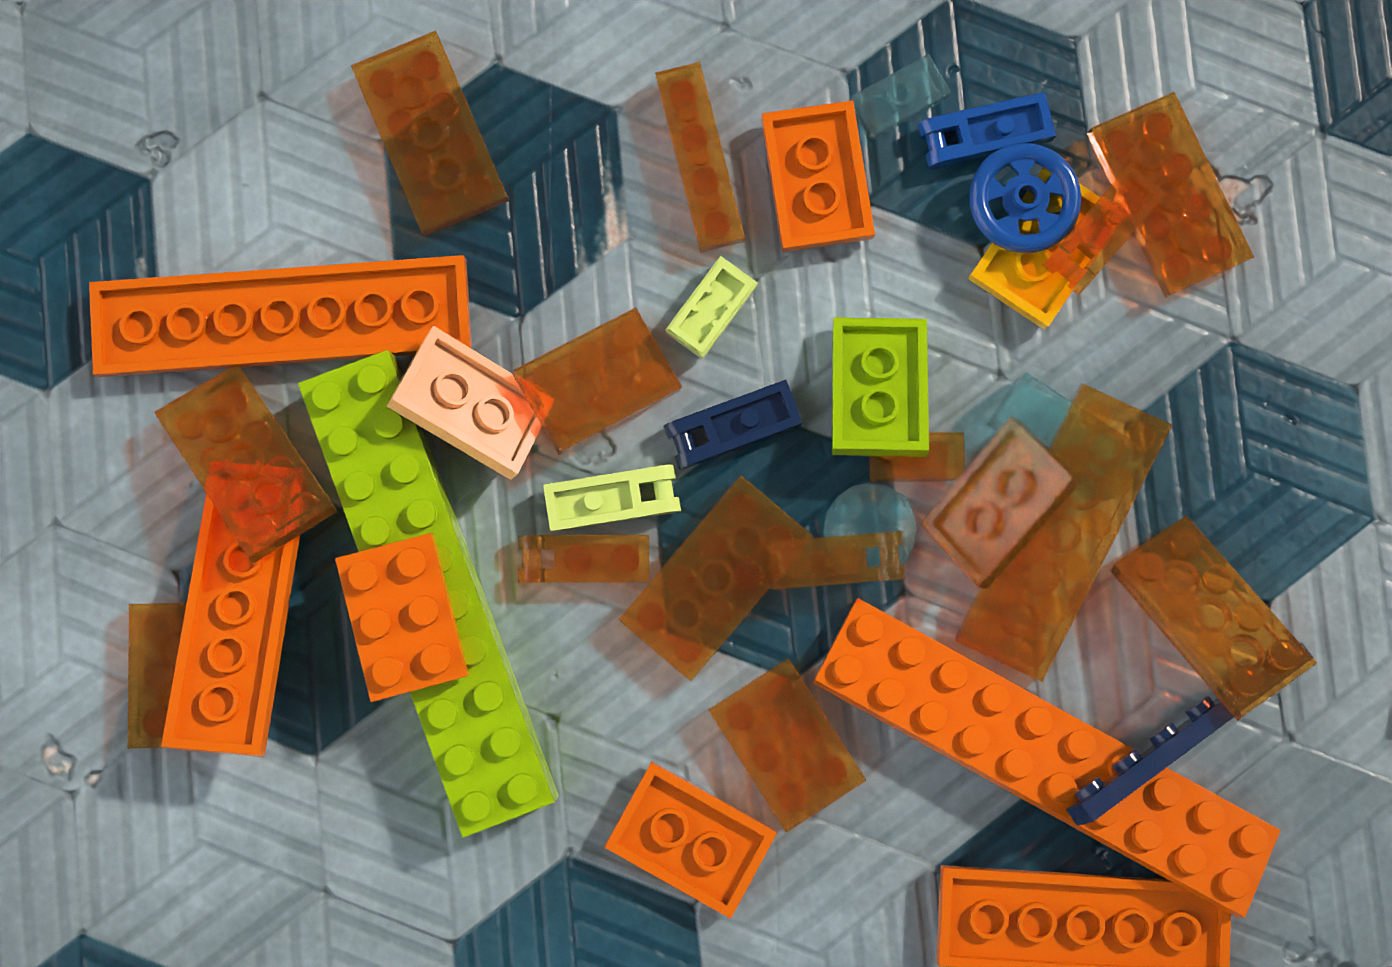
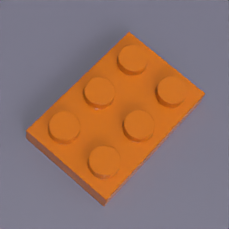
[761,100,875,252]
[335,533,470,702]
[604,761,777,919]

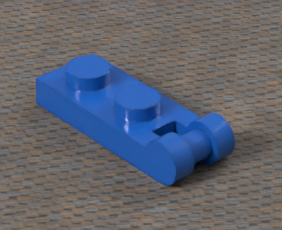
[918,92,1056,170]

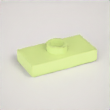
[665,256,758,360]

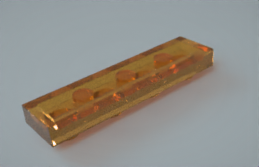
[655,62,745,253]

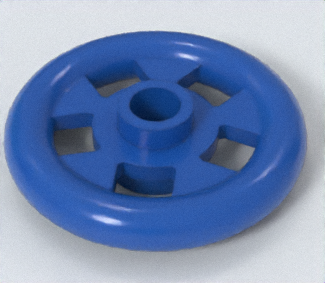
[969,143,1081,253]

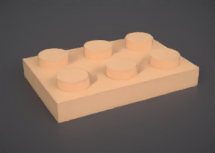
[387,326,554,480]

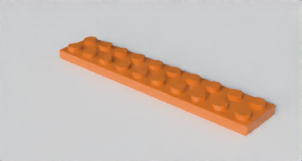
[812,598,1281,918]

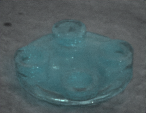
[823,483,917,577]

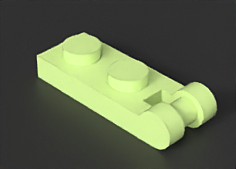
[543,465,681,532]

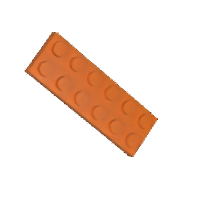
[161,463,309,758]
[936,865,1231,967]

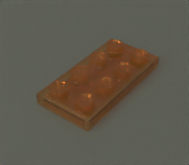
[351,30,509,237]
[1087,92,1254,298]
[154,365,337,564]
[619,475,813,681]
[1110,515,1317,721]

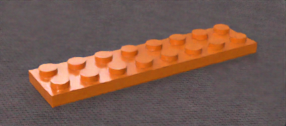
[89,255,472,378]

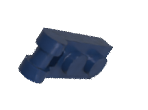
[663,379,803,470]

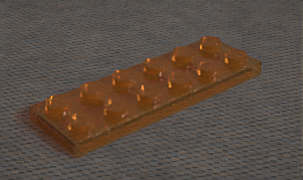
[955,383,1172,682]

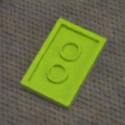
[832,317,929,457]

